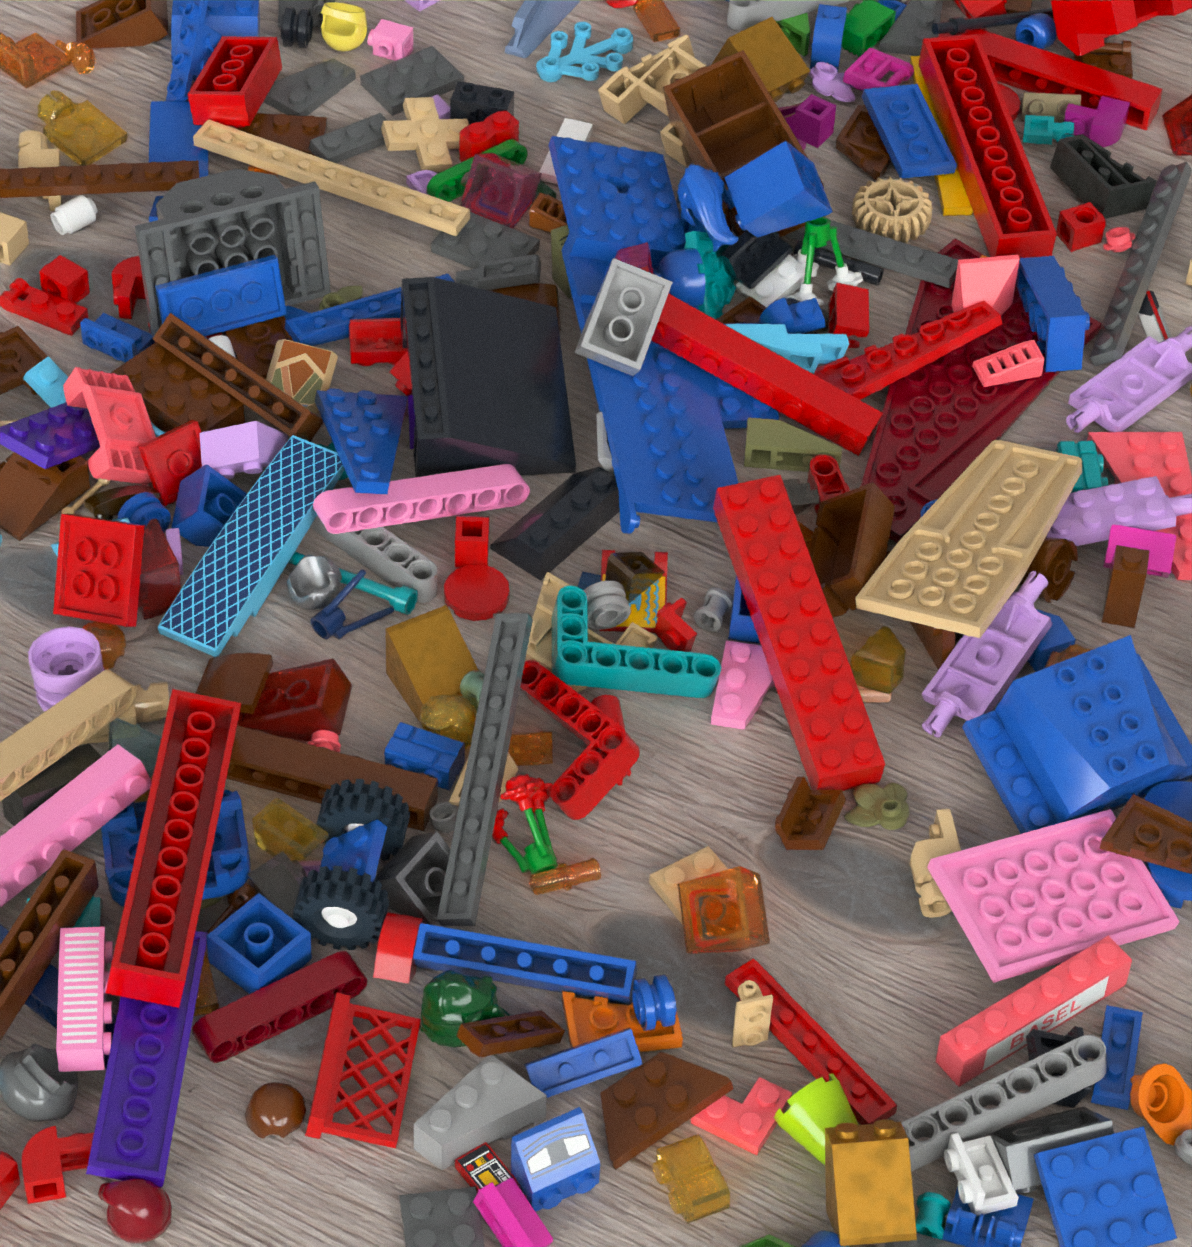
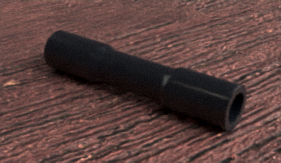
[793,240,884,286]

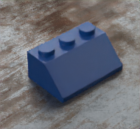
[171,0,260,60]

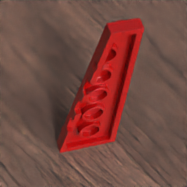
[812,301,1002,400]

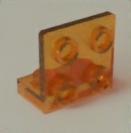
[0,32,71,88]

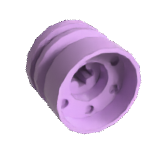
[28,626,104,711]

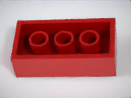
[188,36,283,128]

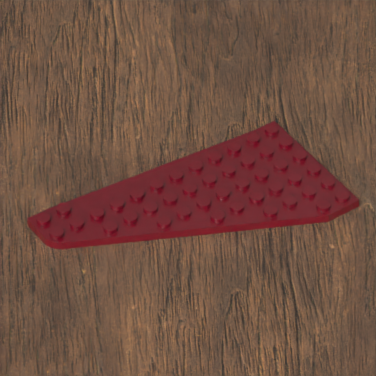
[861,238,1102,543]

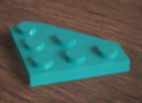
[684,231,736,319]

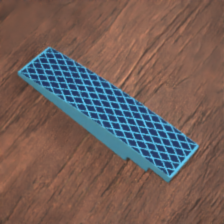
[157,435,345,657]

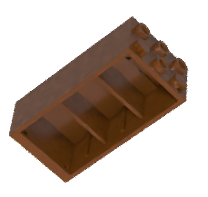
[663,50,827,237]

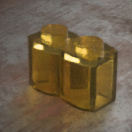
[652,1134,730,1223]

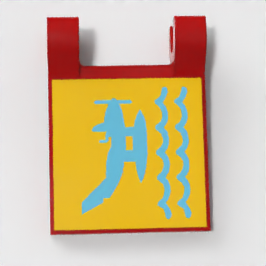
[599,550,668,633]

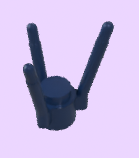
[310,570,394,640]

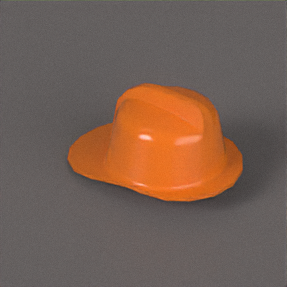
[1130,1063,1192,1146]

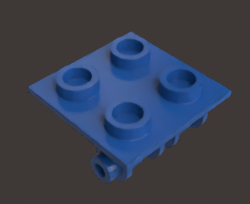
[942,1186,1034,1247]

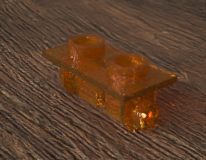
[508,731,553,766]

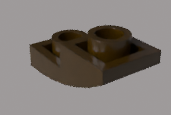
[84,485,159,520]

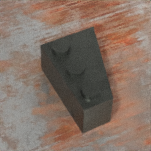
[1050,134,1156,219]
[2,743,102,826]

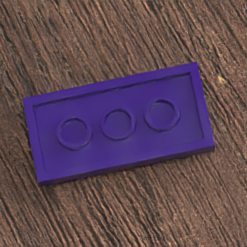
[0,402,101,469]

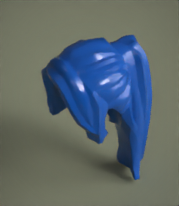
[677,165,738,252]

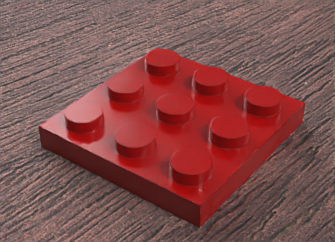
[53,514,145,627]

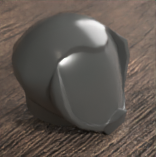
[0,1043,78,1122]

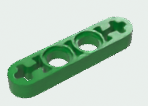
[426,139,528,202]

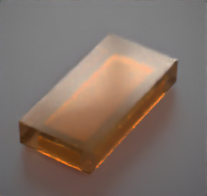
[633,0,680,42]

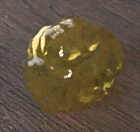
[419,694,477,749]

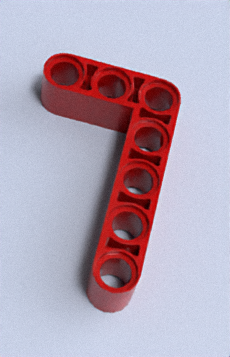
[520,660,640,820]

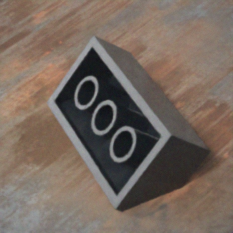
[490,466,620,581]

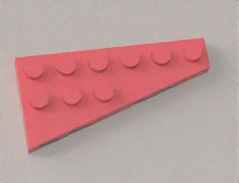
[1087,432,1192,580]

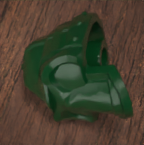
[421,970,510,1047]

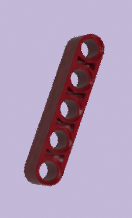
[192,951,368,1063]

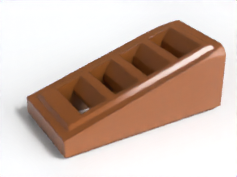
[529,192,568,233]

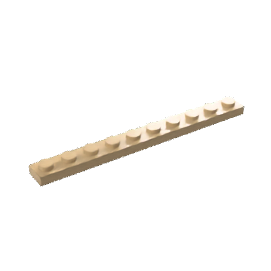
[193,119,470,236]

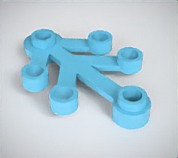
[536,22,633,82]

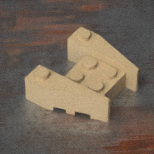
[598,34,706,167]

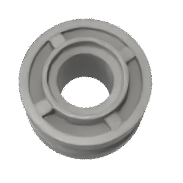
[583,581,631,630]

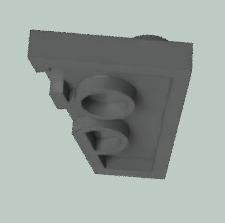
[879,0,943,56]
[263,58,356,116]

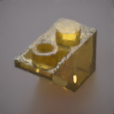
[850,626,906,695]

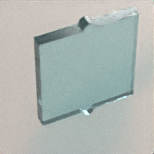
[108,718,161,781]

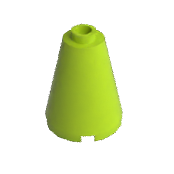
[774,1074,858,1165]

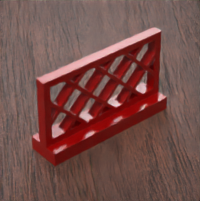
[305,993,421,1149]

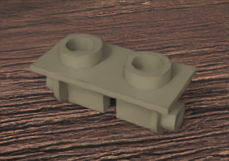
[1020,92,1081,123]

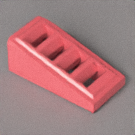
[972,340,1044,387]

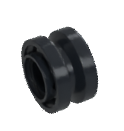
[281,7,313,49]

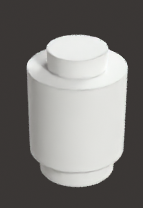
[50,195,98,235]

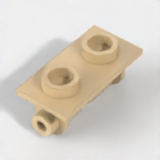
[732,980,773,1048]

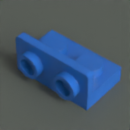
[80,313,155,363]

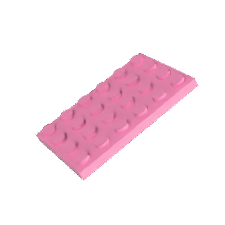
[927,809,1179,983]

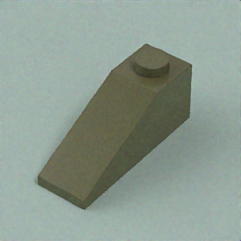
[744,417,842,472]

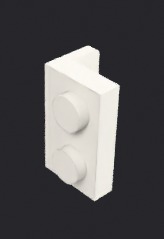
[944,1133,1018,1216]

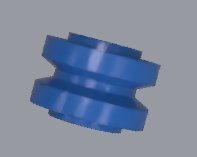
[118,492,171,544]
[632,974,677,1031]

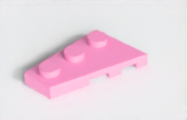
[711,640,774,729]

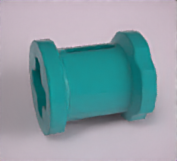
[915,1192,951,1240]

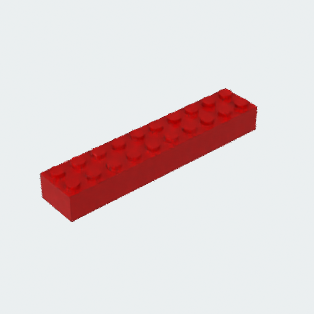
[918,34,1057,258]
[713,475,885,791]
[106,689,241,1008]

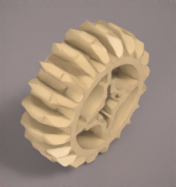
[852,176,933,244]

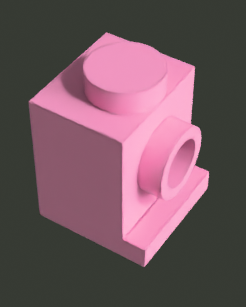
[367,19,413,61]

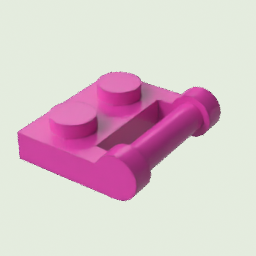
[843,48,914,90]

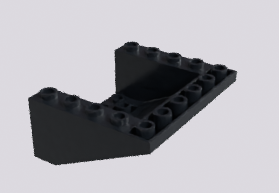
[400,277,576,477]

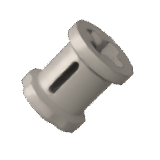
[694,587,733,632]

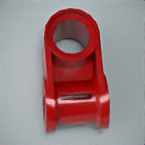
[807,455,850,514]

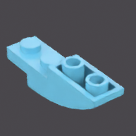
[726,323,849,373]

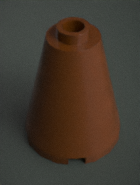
[1019,537,1078,603]

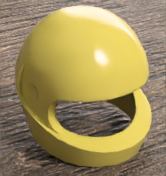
[321,2,367,51]

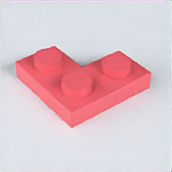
[691,1077,792,1155]

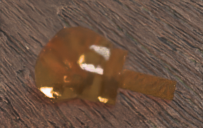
[55,40,96,74]

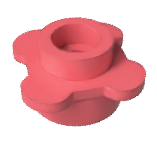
[1103,227,1136,252]

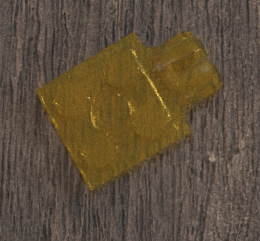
[37,90,127,166]

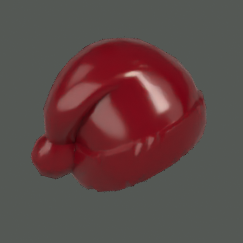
[98,1178,172,1244]

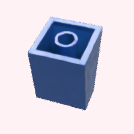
[724,141,833,238]

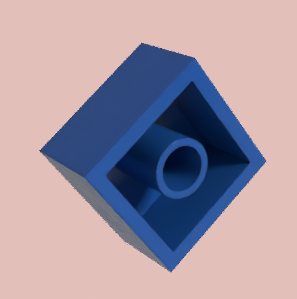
[206,893,312,994]

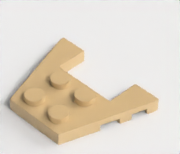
[525,572,658,693]

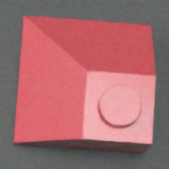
[951,255,1020,315]

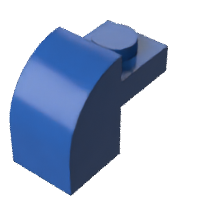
[810,4,847,72]
[758,297,825,334]

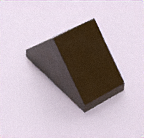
[605,552,664,603]

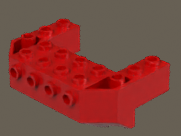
[1051,0,1192,56]

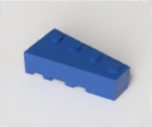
[1016,256,1090,372]

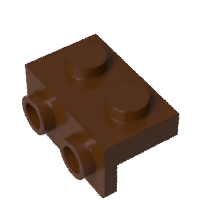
[775,776,846,850]

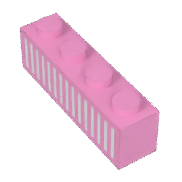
[56,926,114,1072]

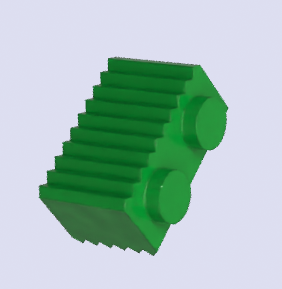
[842,0,896,58]

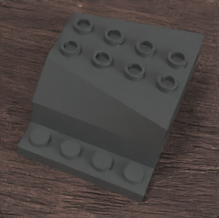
[135,169,331,337]

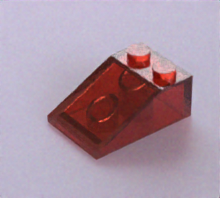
[237,658,352,742]

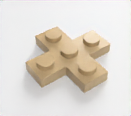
[381,97,469,172]

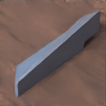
[505,0,581,58]

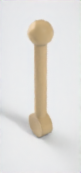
[61,478,111,515]

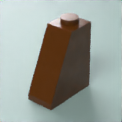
[1102,545,1150,628]

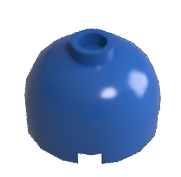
[653,248,705,310]

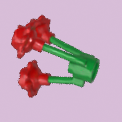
[492,774,558,877]

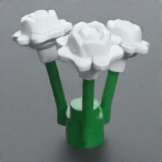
[786,217,863,306]

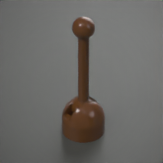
[205,882,258,949]

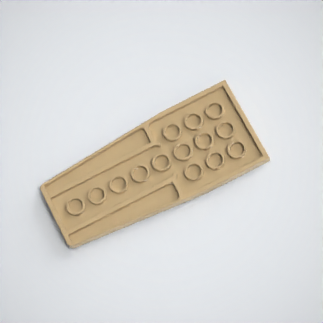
[856,440,1082,638]

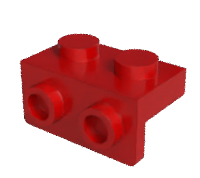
[349,318,408,366]

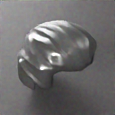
[286,554,342,610]

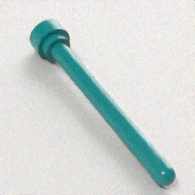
[288,551,418,615]

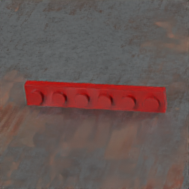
[725,958,897,1125]

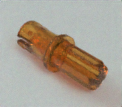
[529,857,601,895]

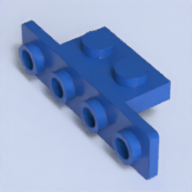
[166,0,223,101]

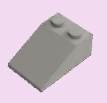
[574,258,673,376]

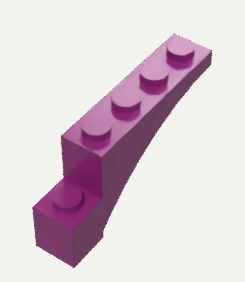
[778,94,836,150]

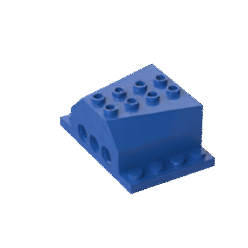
[962,635,1192,834]

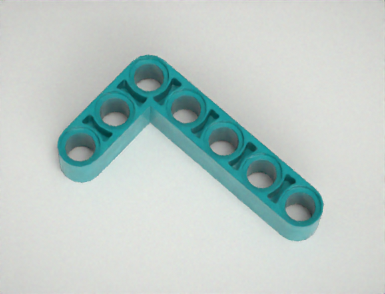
[552,586,721,698]

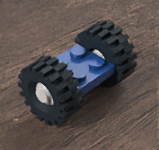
[293,779,410,950]

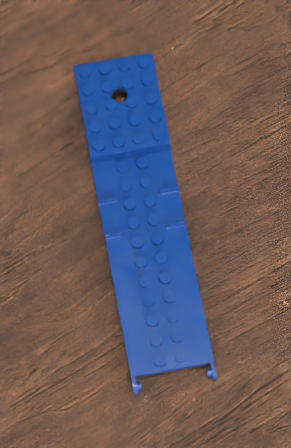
[548,136,739,534]

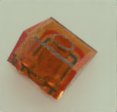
[677,866,770,954]

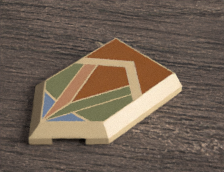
[266,339,338,414]

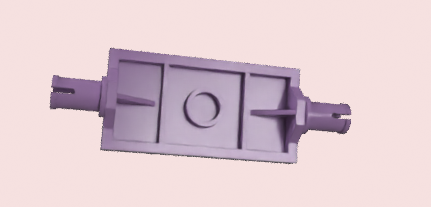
[1066,326,1192,433]
[1046,476,1192,546]
[922,571,1052,738]

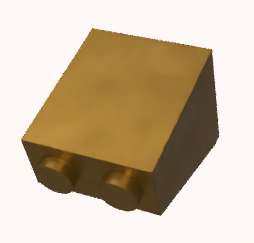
[711,17,811,102]
[385,605,479,728]
[825,1119,917,1246]

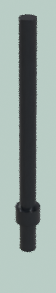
[931,8,1054,35]

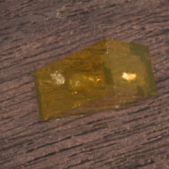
[252,797,329,862]

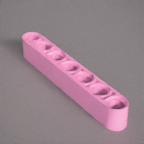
[313,464,530,534]

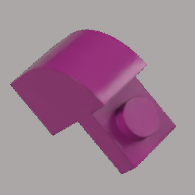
[1064,96,1130,147]

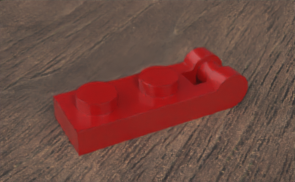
[0,278,88,336]

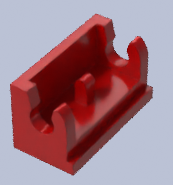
[828,283,869,349]

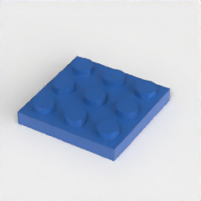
[1034,1126,1177,1247]

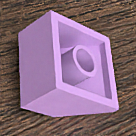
[200,421,288,479]

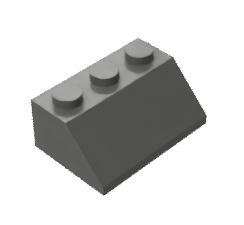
[985,1107,1114,1193]

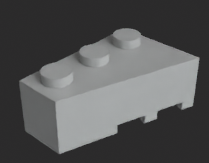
[414,1055,547,1170]

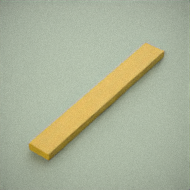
[910,56,973,216]

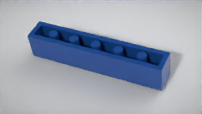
[413,923,638,1005]

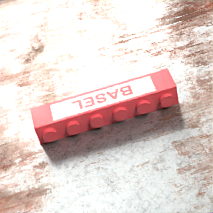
[935,935,1132,1087]

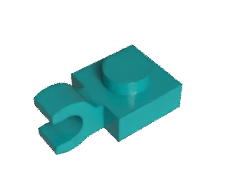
[1023,115,1074,145]

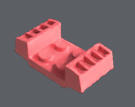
[63,367,156,485]

